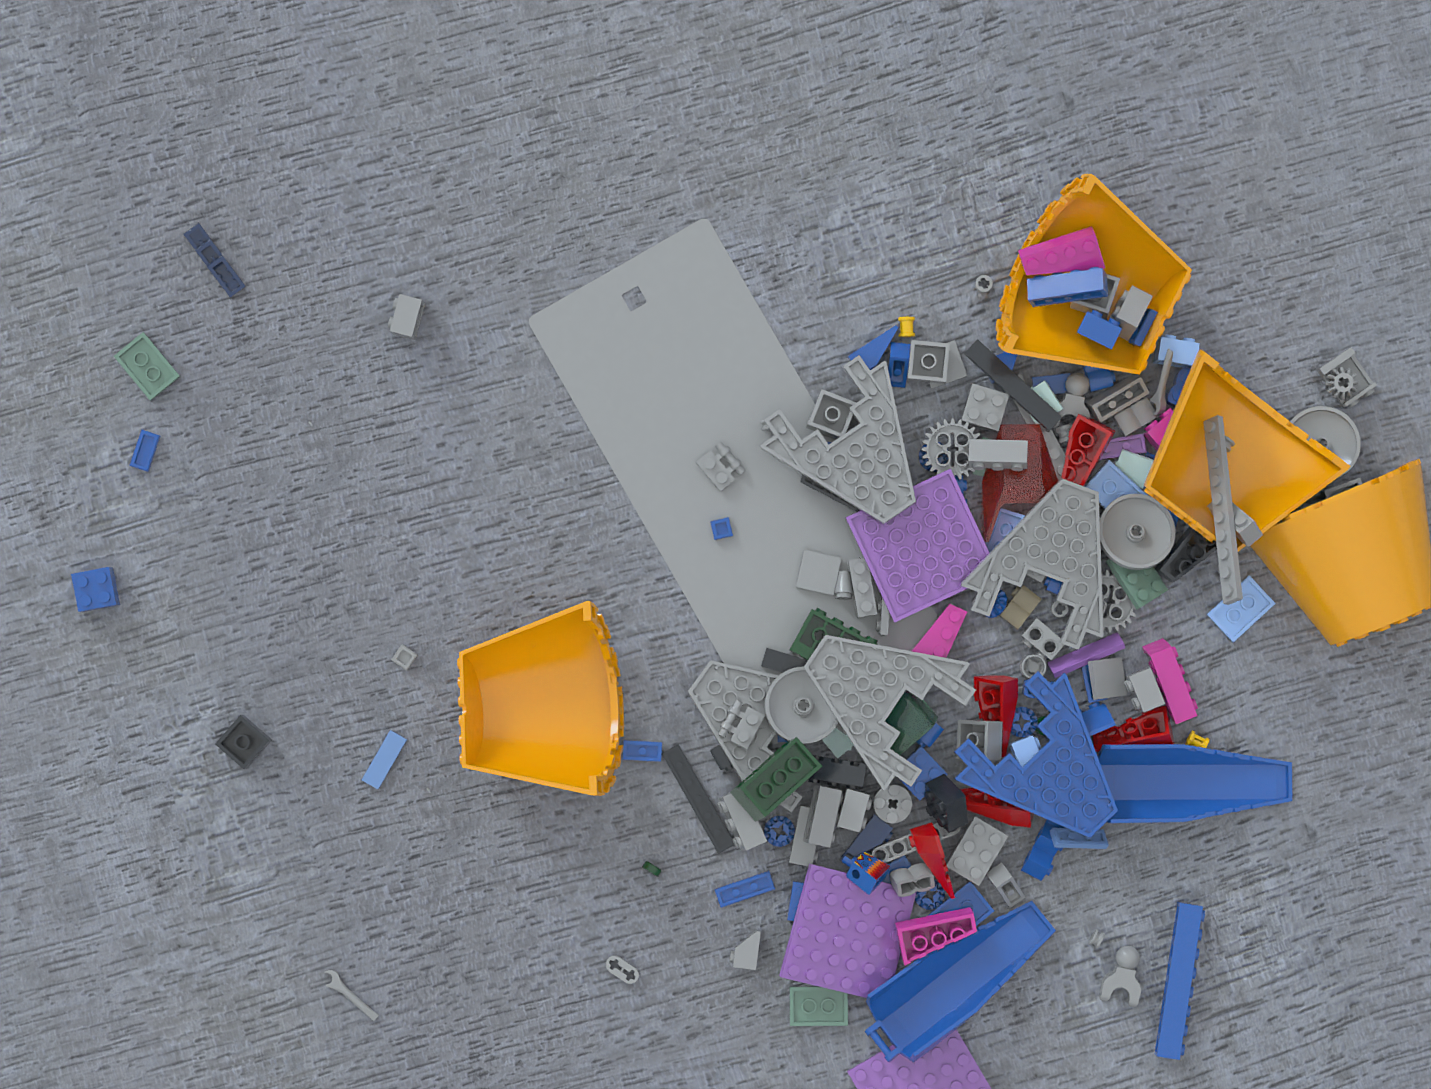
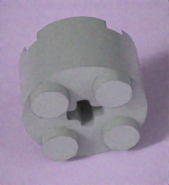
[873,784,912,823]

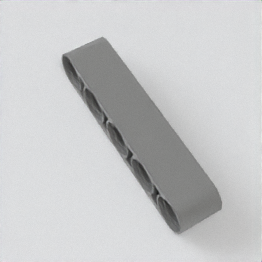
[871,822,960,863]

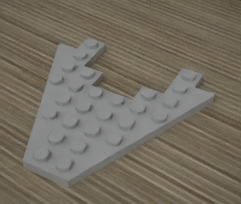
[760,355,916,524]
[961,478,1104,650]
[804,635,976,791]
[688,660,847,813]

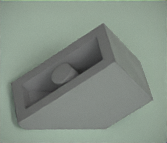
[987,862,1026,908]
[730,930,761,970]

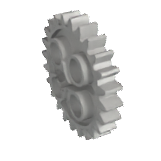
[921,418,980,480]
[1101,570,1136,633]

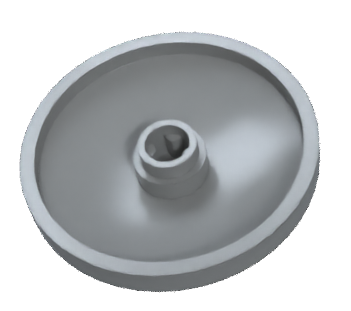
[1290,406,1361,481]
[1100,494,1175,570]
[765,667,838,744]

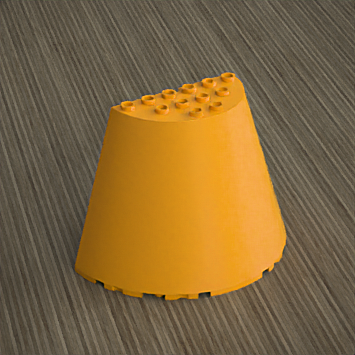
[996,174,1192,375]
[1144,349,1351,552]
[1251,459,1431,647]
[457,601,624,796]

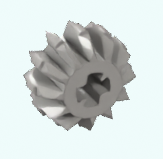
[1325,367,1359,400]

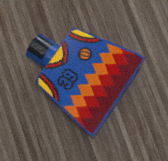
[842,852,891,895]

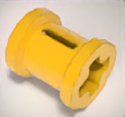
[898,317,915,337]
[1185,730,1210,748]

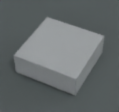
[391,644,418,671]

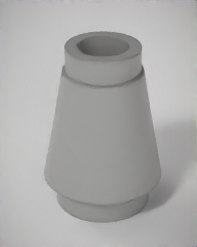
[834,571,853,600]

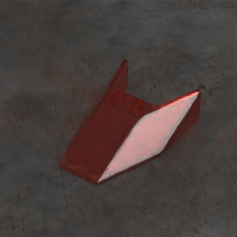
[982,424,1058,542]

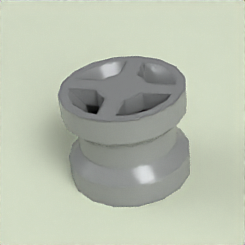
[1055,423,1073,443]

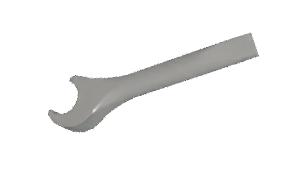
[1150,349,1173,415]
[324,969,379,1021]

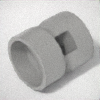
[1019,654,1046,679]

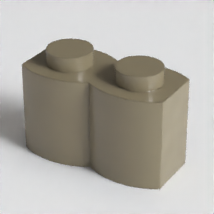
[999,585,1041,630]

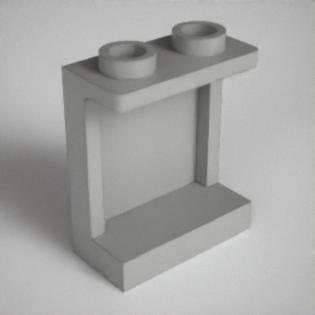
[1316,347,1377,408]

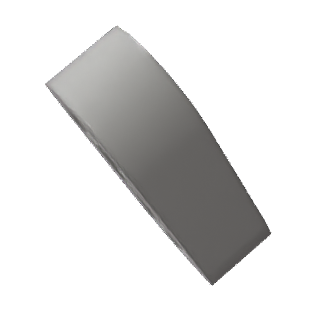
[606,955,639,984]

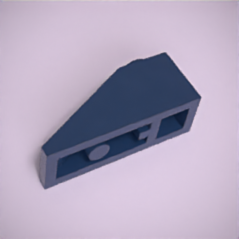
[839,814,894,862]

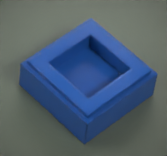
[710,517,733,540]

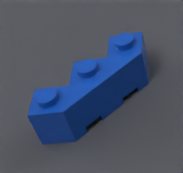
[1021,819,1065,881]

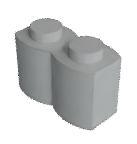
[1112,397,1158,437]
[890,863,935,897]

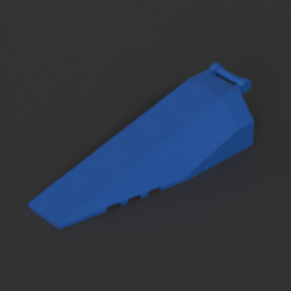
[1098,744,1292,823]
[865,901,1056,1063]

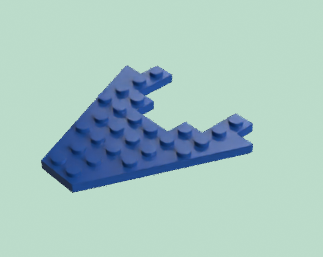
[954,671,1118,838]

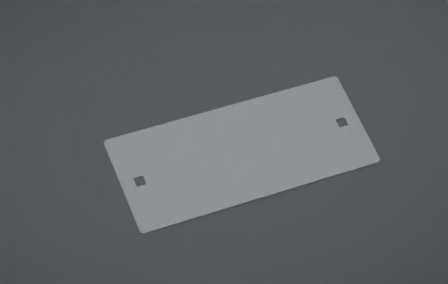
[529,219,938,744]

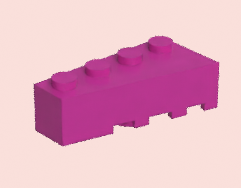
[1018,226,1105,275]
[911,604,967,658]
[1142,638,1198,724]
[895,907,977,966]

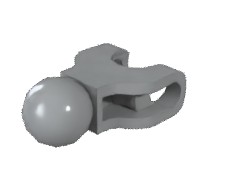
[1054,373,1090,427]
[1099,946,1141,1007]

